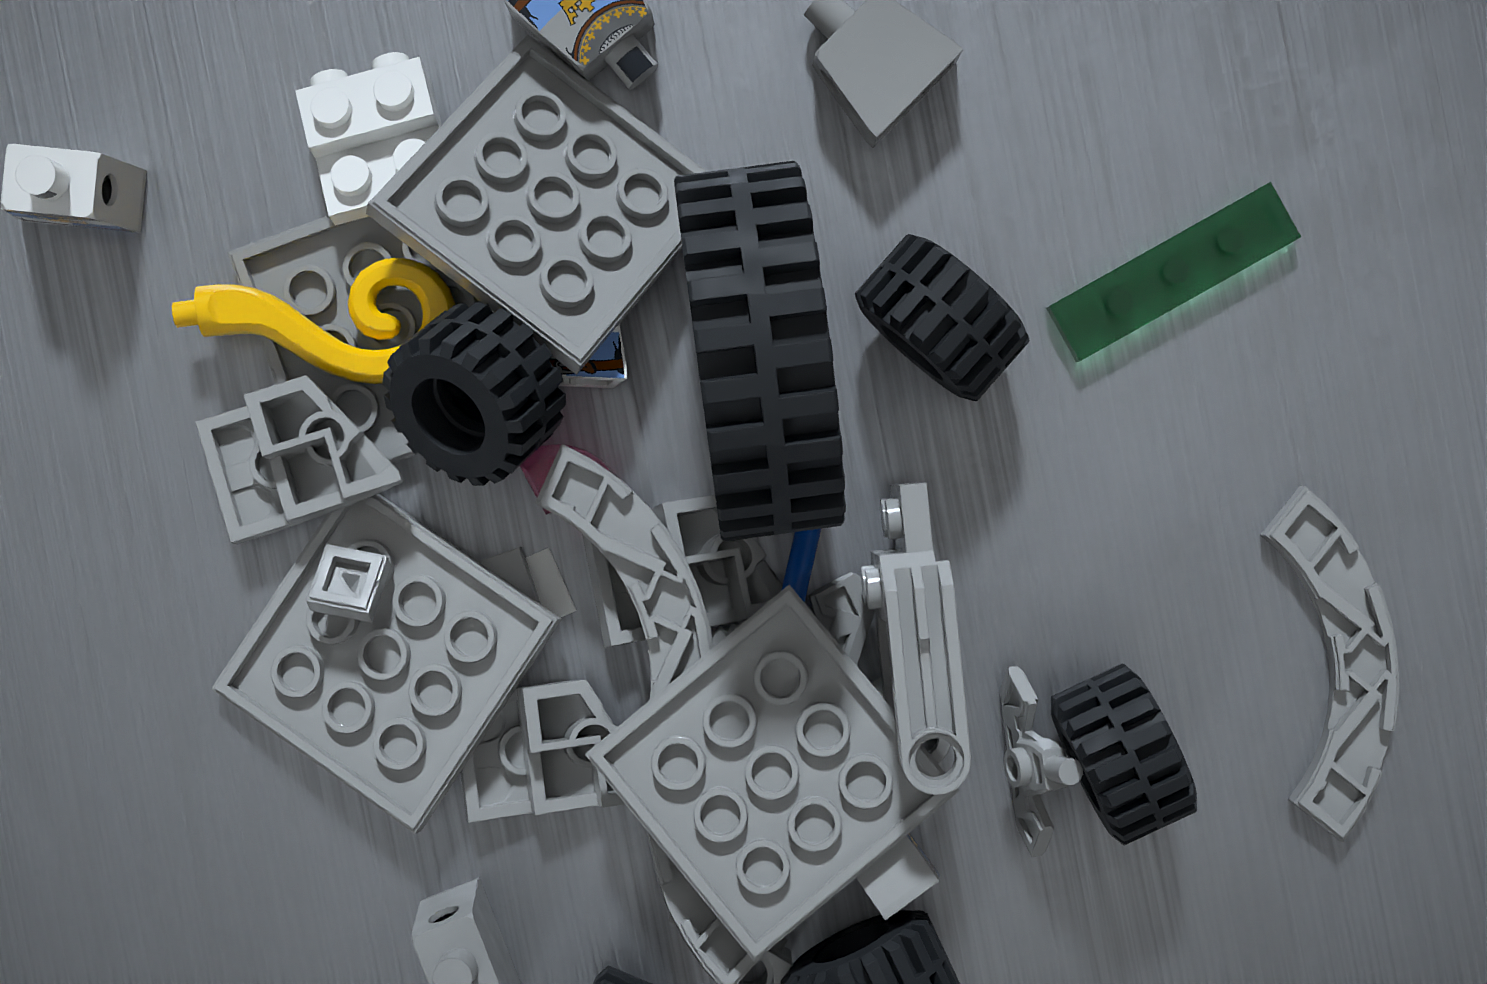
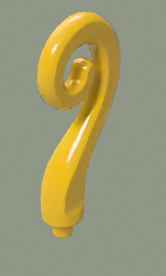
[172,258,456,384]

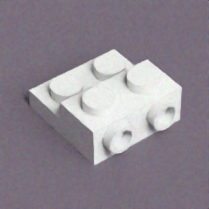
[295,52,442,226]

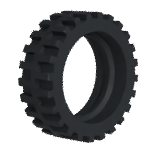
[674,161,846,541]

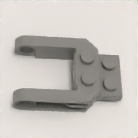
[861,483,971,795]

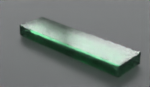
[1046,182,1301,363]

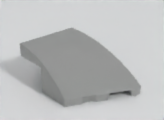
[195,375,404,545]
[582,494,783,648]
[460,679,625,823]

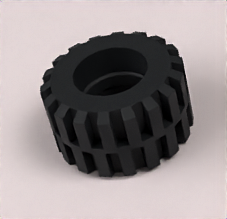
[855,234,1030,401]
[382,302,566,486]
[1051,663,1197,846]
[781,910,960,984]

